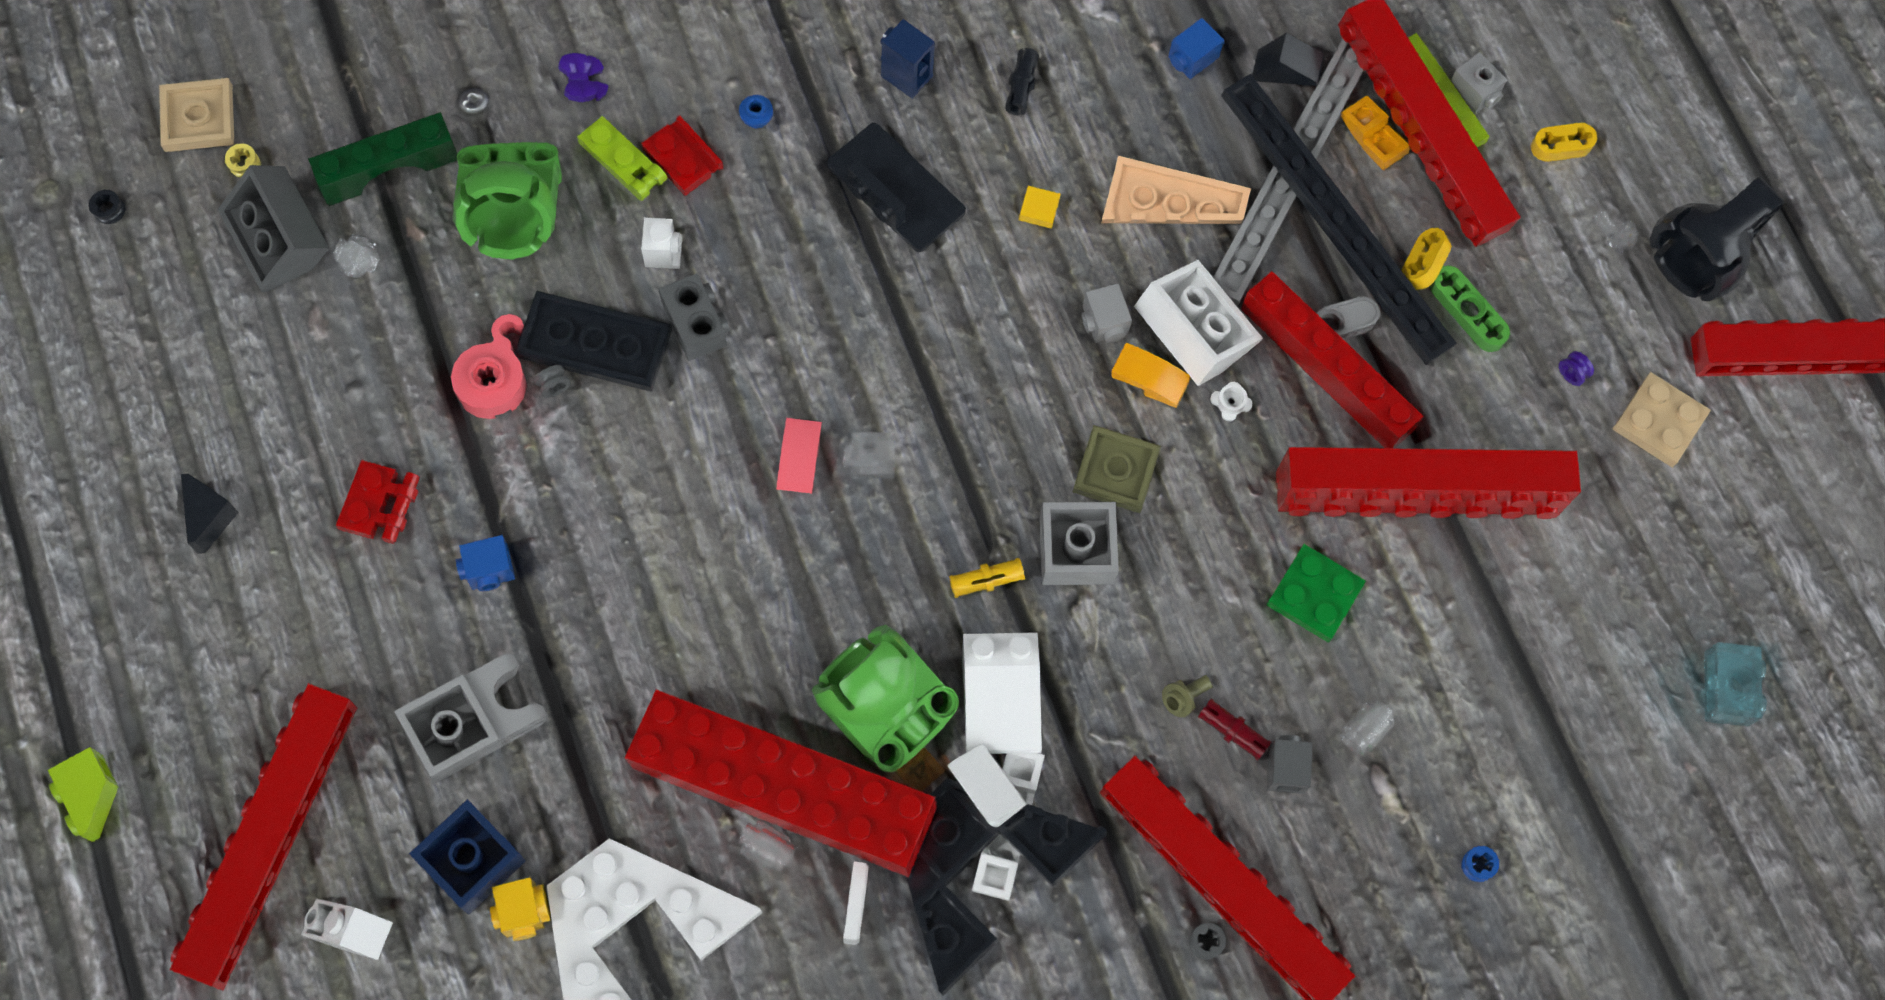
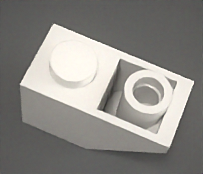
[301,898,393,960]

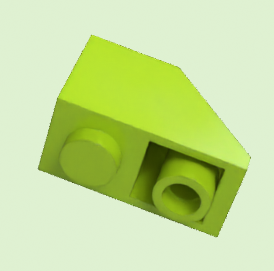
[48,747,119,842]

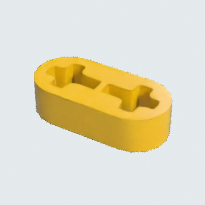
[1531,123,1597,162]
[1402,228,1452,290]

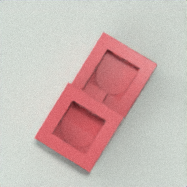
[776,418,822,494]

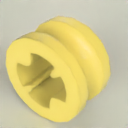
[225,143,261,178]

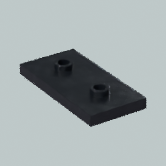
[515,291,672,392]

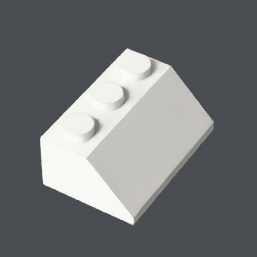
[1134,260,1263,386]

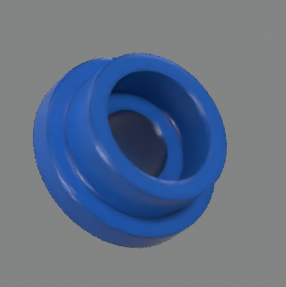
[739,95,773,128]

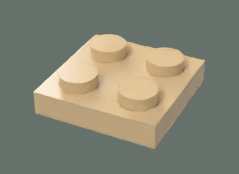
[159,78,235,152]
[1612,372,1711,468]

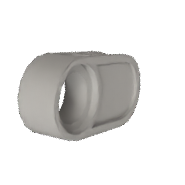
[1317,296,1380,339]

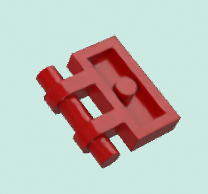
[336,460,420,544]

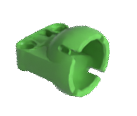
[453,142,562,259]
[812,625,959,772]

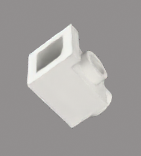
[641,218,682,269]

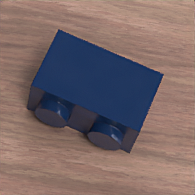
[880,19,935,99]

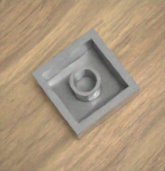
[1039,502,1119,585]

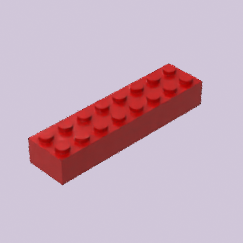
[1276,447,1581,519]
[625,689,937,877]

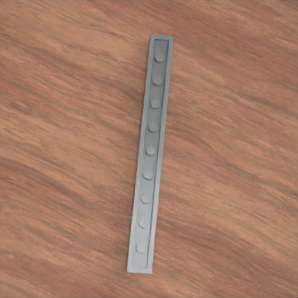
[1213,39,1364,307]

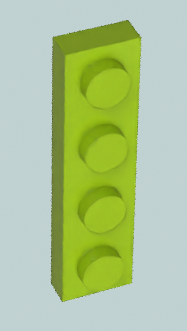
[1408,33,1490,147]

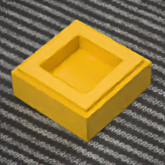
[1019,186,1061,229]

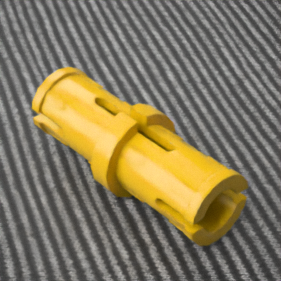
[949,558,1025,598]

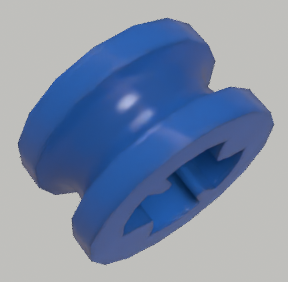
[1461,846,1499,882]

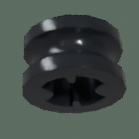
[88,190,126,224]

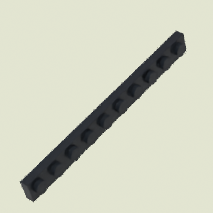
[1221,74,1457,366]

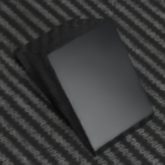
[1252,33,1324,86]
[181,473,239,554]

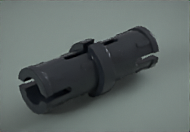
[1005,48,1039,116]

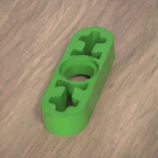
[1430,266,1510,352]

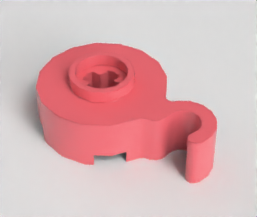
[451,314,527,419]

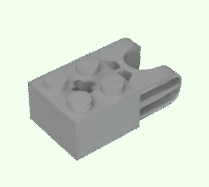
[394,654,548,784]

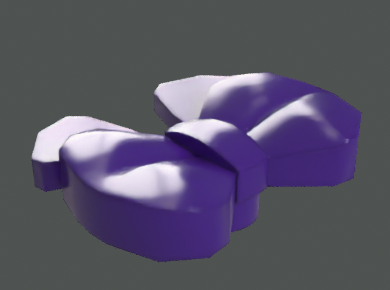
[558,53,609,102]

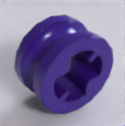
[1558,351,1594,386]

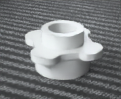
[1210,382,1253,422]

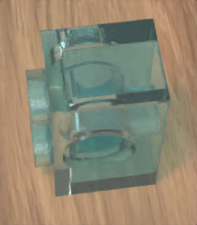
[1704,642,1767,727]

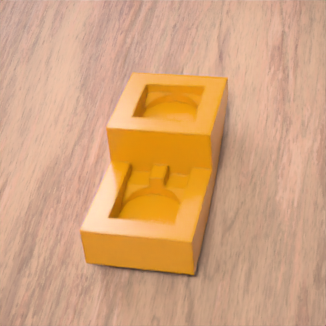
[1341,95,1410,171]
[1111,343,1191,408]

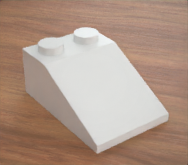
[962,633,1042,754]

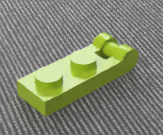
[577,116,668,201]

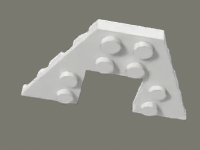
[547,839,762,1000]

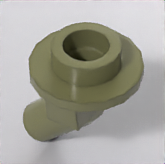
[1162,675,1213,717]

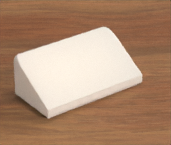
[947,744,1027,828]

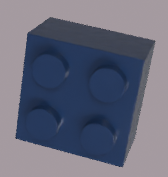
[409,799,526,915]

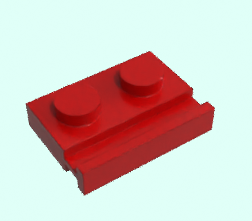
[641,115,723,196]

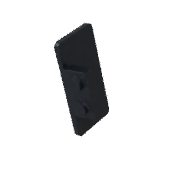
[828,123,966,252]

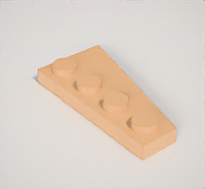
[1101,156,1251,224]

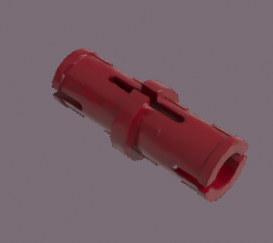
[1198,698,1272,761]

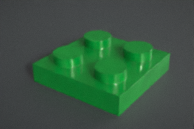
[1266,544,1366,643]

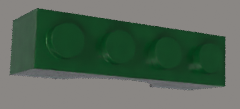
[308,112,457,206]

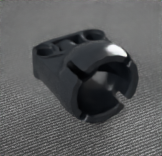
[1650,176,1785,302]

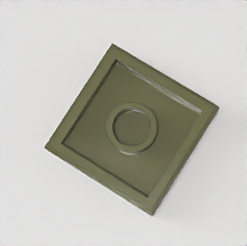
[1072,425,1161,513]

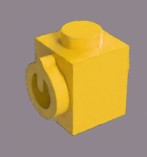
[490,877,550,941]

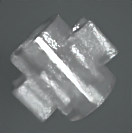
[333,234,380,278]

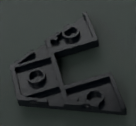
[905,778,1107,996]

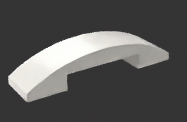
[972,753,1045,901]

